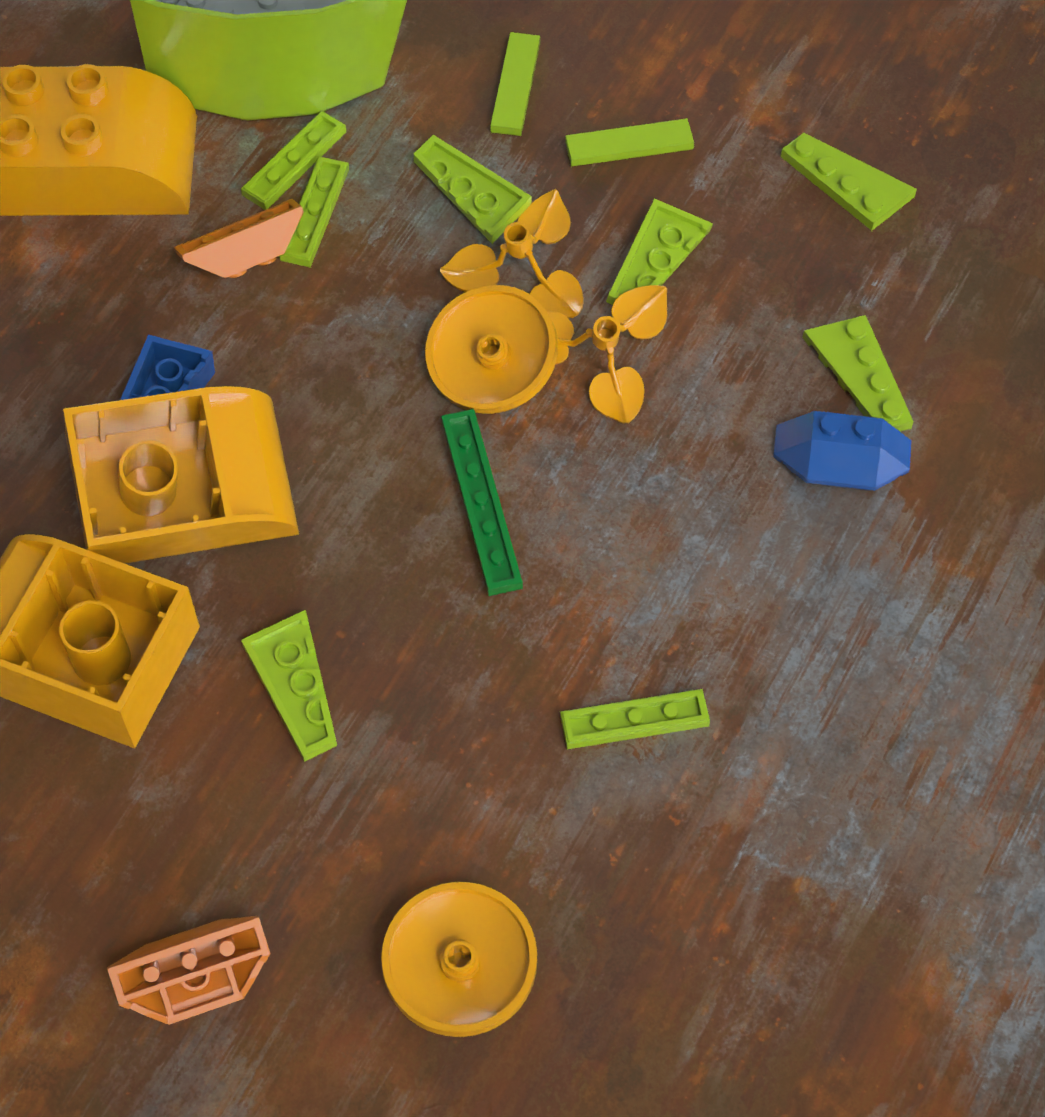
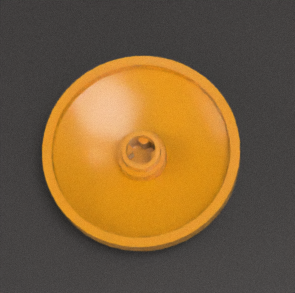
[425,285,558,414]
[382,882,537,1037]

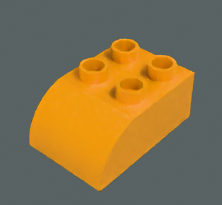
[0,64,197,216]

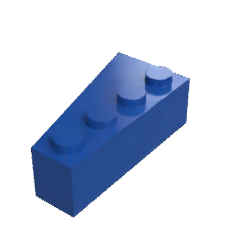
[120,335,215,400]

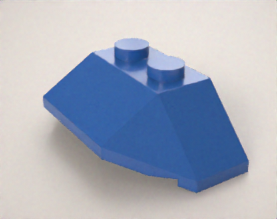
[773,411,911,491]

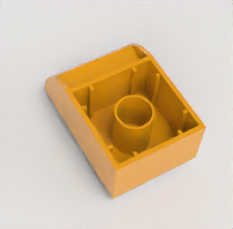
[63,386,299,564]
[0,534,200,749]

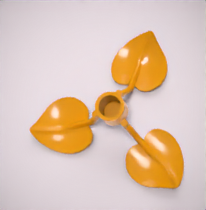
[440,189,584,319]
[547,285,667,424]

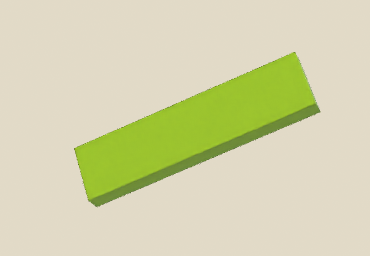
[491,32,540,136]
[241,111,346,210]
[565,118,694,167]
[279,156,349,268]
[560,689,710,749]

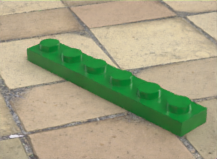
[441,409,523,596]

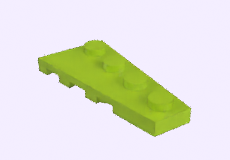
[781,133,917,231]
[413,135,532,244]
[606,198,713,305]
[802,315,914,432]
[241,610,337,762]

